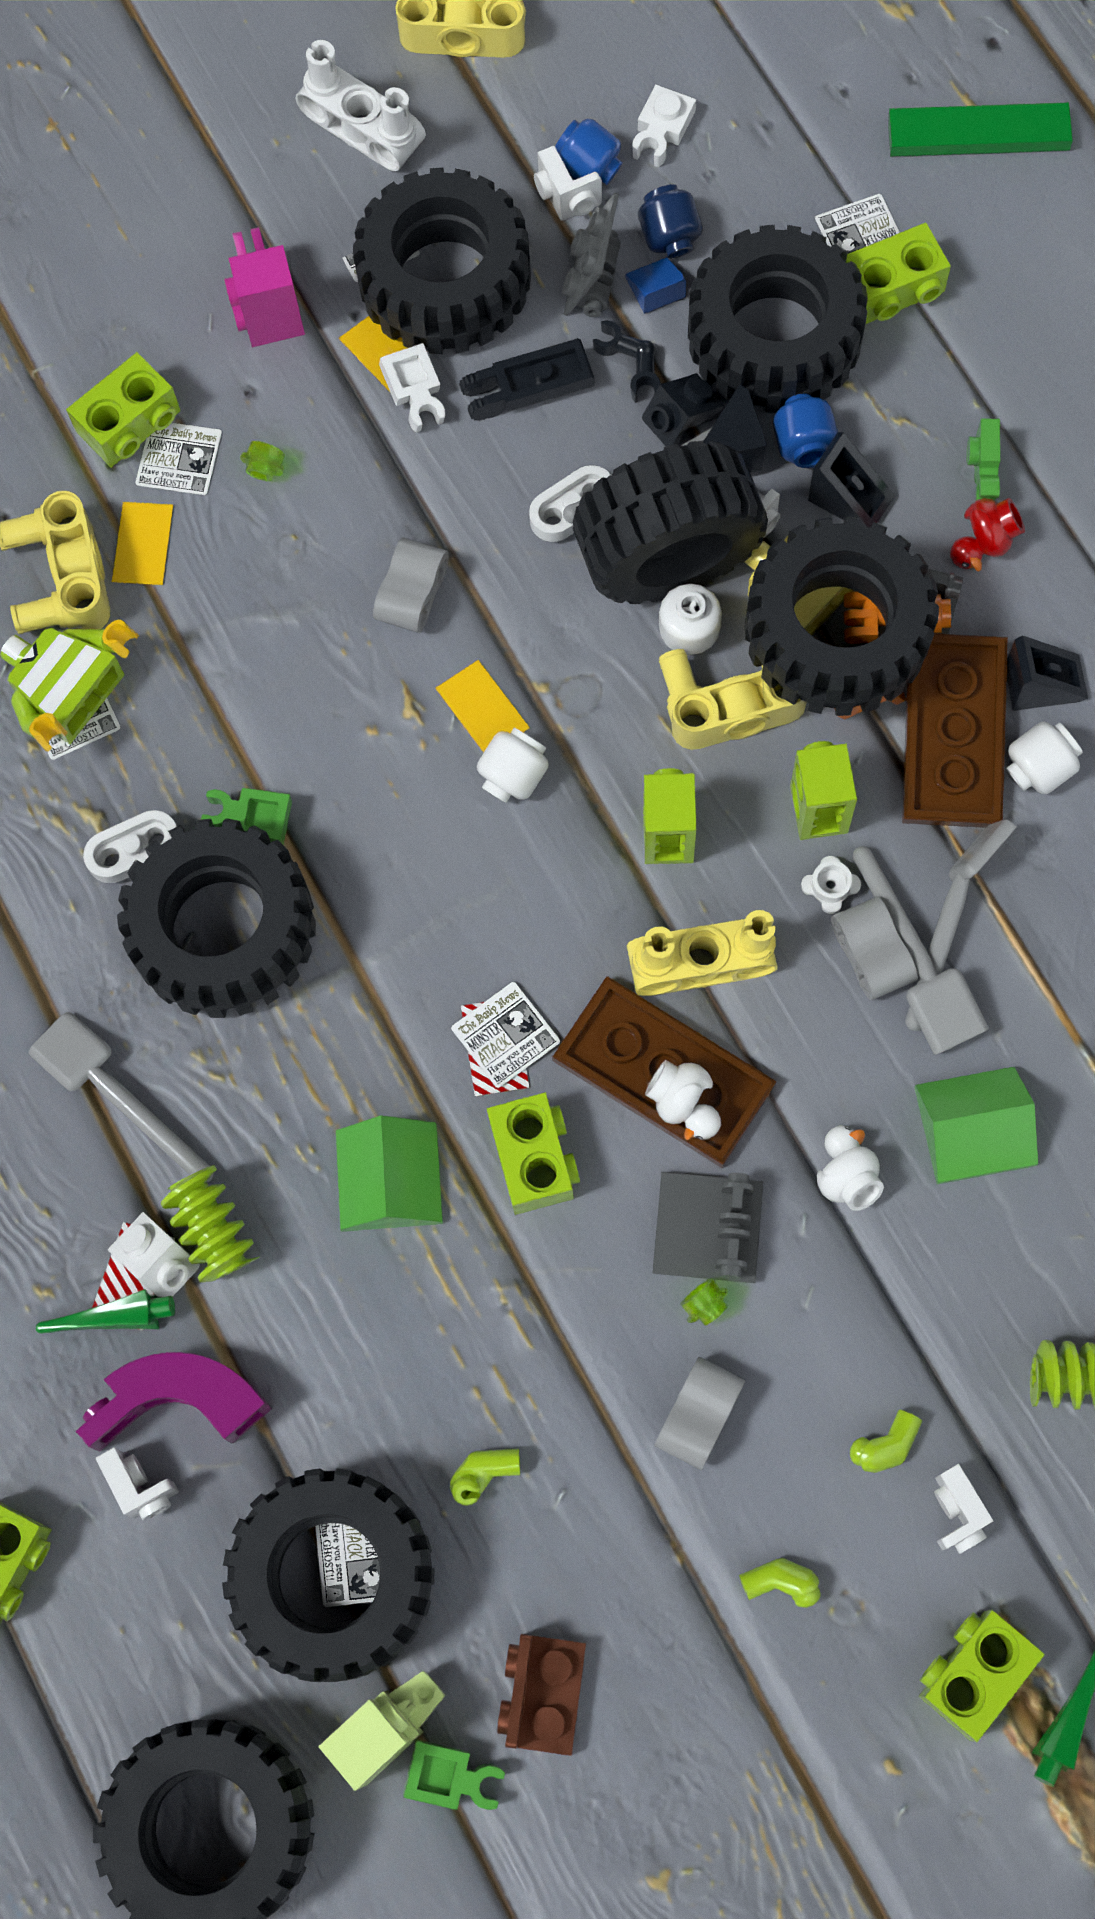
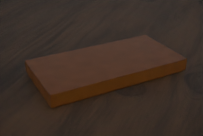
[902,634,1008,828]
[552,976,777,1168]

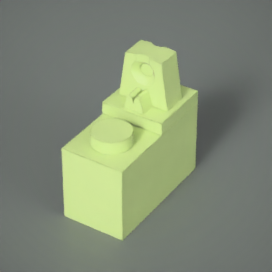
[318,1671,445,1791]

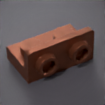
[497,1634,586,1756]

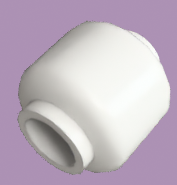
[659,584,722,655]
[1006,722,1083,794]
[477,727,549,803]

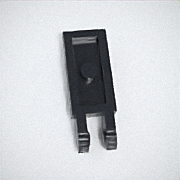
[459,338,595,421]

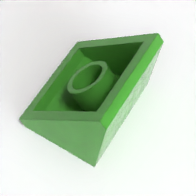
[914,1067,1038,1185]
[336,1115,443,1232]

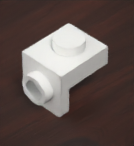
[534,146,602,221]
[108,1212,200,1297]

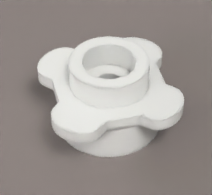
[801,856,861,914]

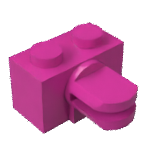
[224,227,305,347]

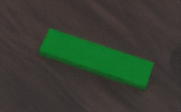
[888,102,1073,157]

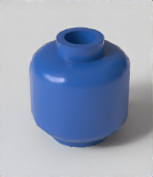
[555,119,623,185]
[773,394,838,468]

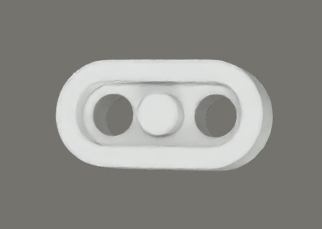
[529,465,611,542]
[83,810,177,883]

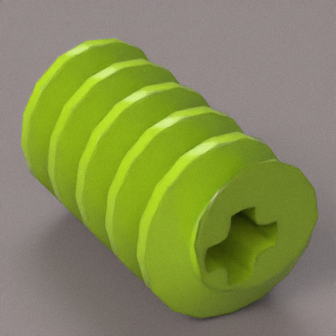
[161,1165,260,1283]
[1030,1340,1095,1410]

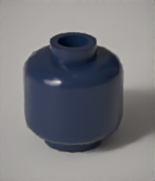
[637,184,703,259]

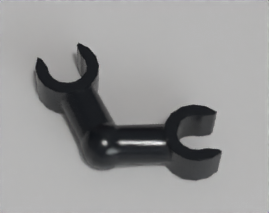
[593,320,660,403]

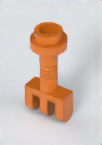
[844,592,951,644]

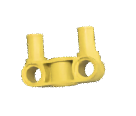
[395,0,526,58]
[0,491,110,635]
[659,649,807,750]
[626,910,778,996]

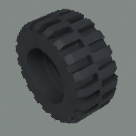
[353,167,531,354]
[688,224,868,413]
[572,441,768,604]
[744,517,939,716]
[117,818,316,1018]
[222,1468,435,1682]
[93,1718,315,1919]

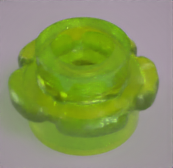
[240,441,285,481]
[680,1278,728,1326]

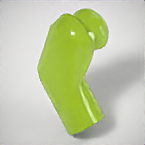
[849,1410,922,1473]
[450,1449,520,1506]
[738,1558,821,1608]

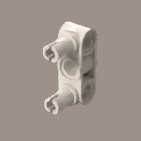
[295,40,426,171]

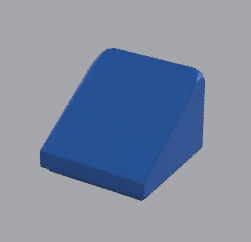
[625,257,686,314]

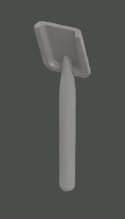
[905,820,1016,1031]
[853,846,989,1055]
[29,1012,214,1183]

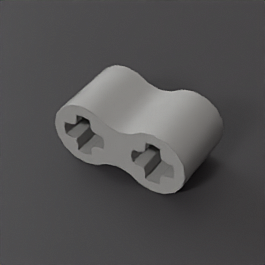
[373,537,449,633]
[831,896,918,1001]
[654,1356,746,1471]

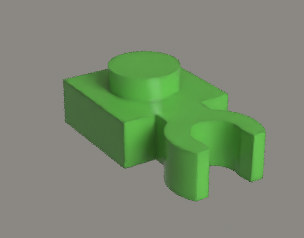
[966,418,1000,501]
[201,788,292,845]
[403,1739,505,1810]

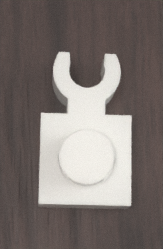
[632,84,696,168]
[379,343,445,433]

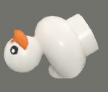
[645,1060,721,1140]
[817,1125,884,1211]

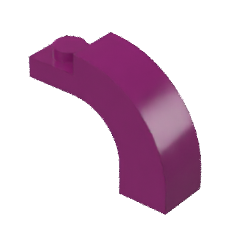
[76,1352,272,1452]

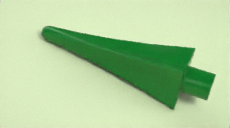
[36,1289,175,1334]
[1031,1650,1095,1787]

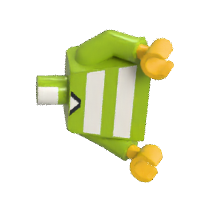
[0,620,139,752]

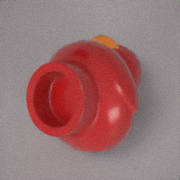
[950,498,1025,572]

